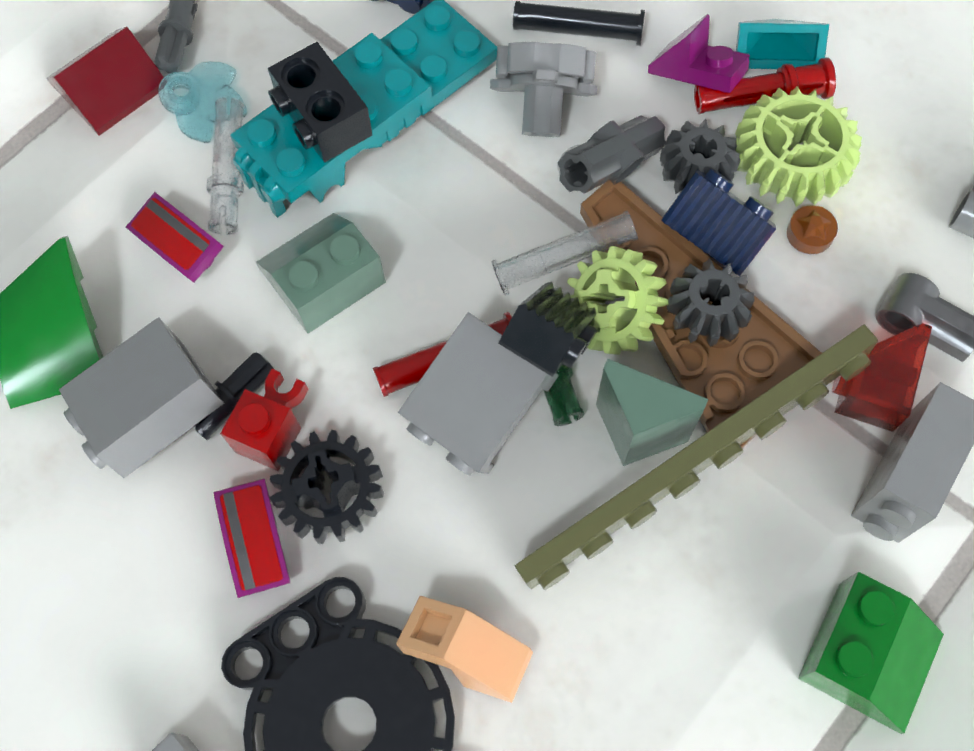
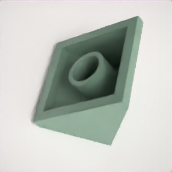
[596,359,708,466]

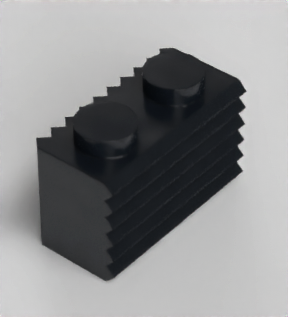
[498,282,598,377]

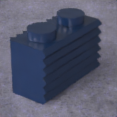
[661,168,776,276]

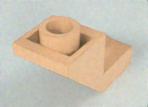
[396,596,533,703]

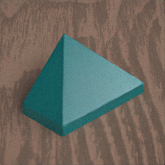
[736,19,829,69]

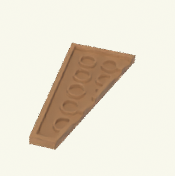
[580,180,822,449]

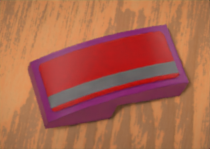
[125,192,224,283]
[213,478,290,598]

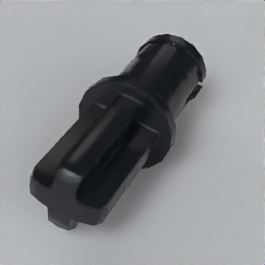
[194,352,274,441]

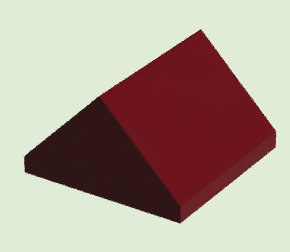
[47,27,169,136]

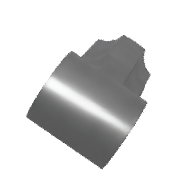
[876,273,974,362]

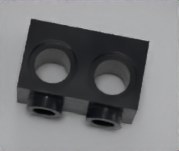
[267,42,373,163]

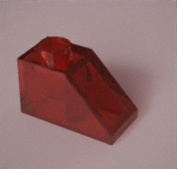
[832,323,932,432]

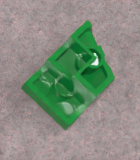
[0,236,103,409]

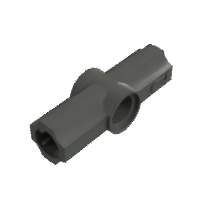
[558,115,666,194]

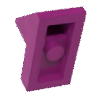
[648,14,750,93]

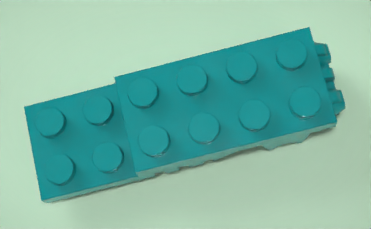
[230,0,497,218]

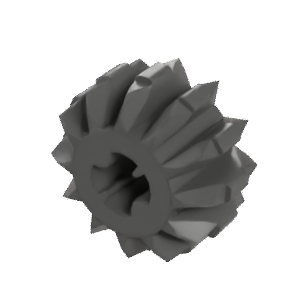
[660,119,740,194]
[667,258,755,347]

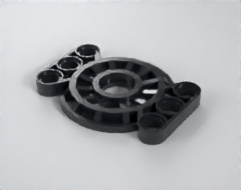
[221,577,455,751]

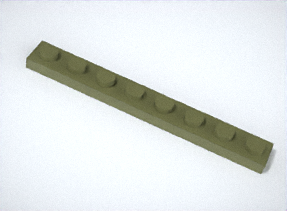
[514,324,878,590]

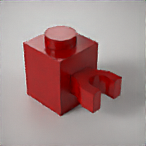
[220,369,309,472]

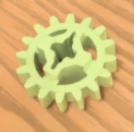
[567,246,668,355]

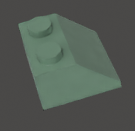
[256,213,386,334]

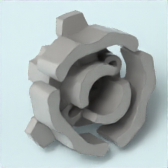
[490,42,597,137]

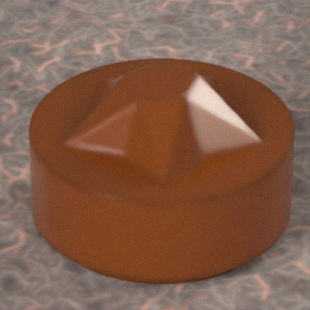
[787,205,838,254]

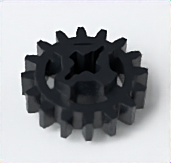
[270,430,384,544]

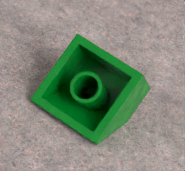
[798,571,944,734]

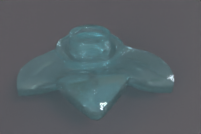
[158,61,247,143]

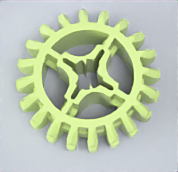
[735,86,862,207]

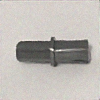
[154,0,198,74]

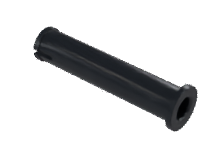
[513,1,645,46]

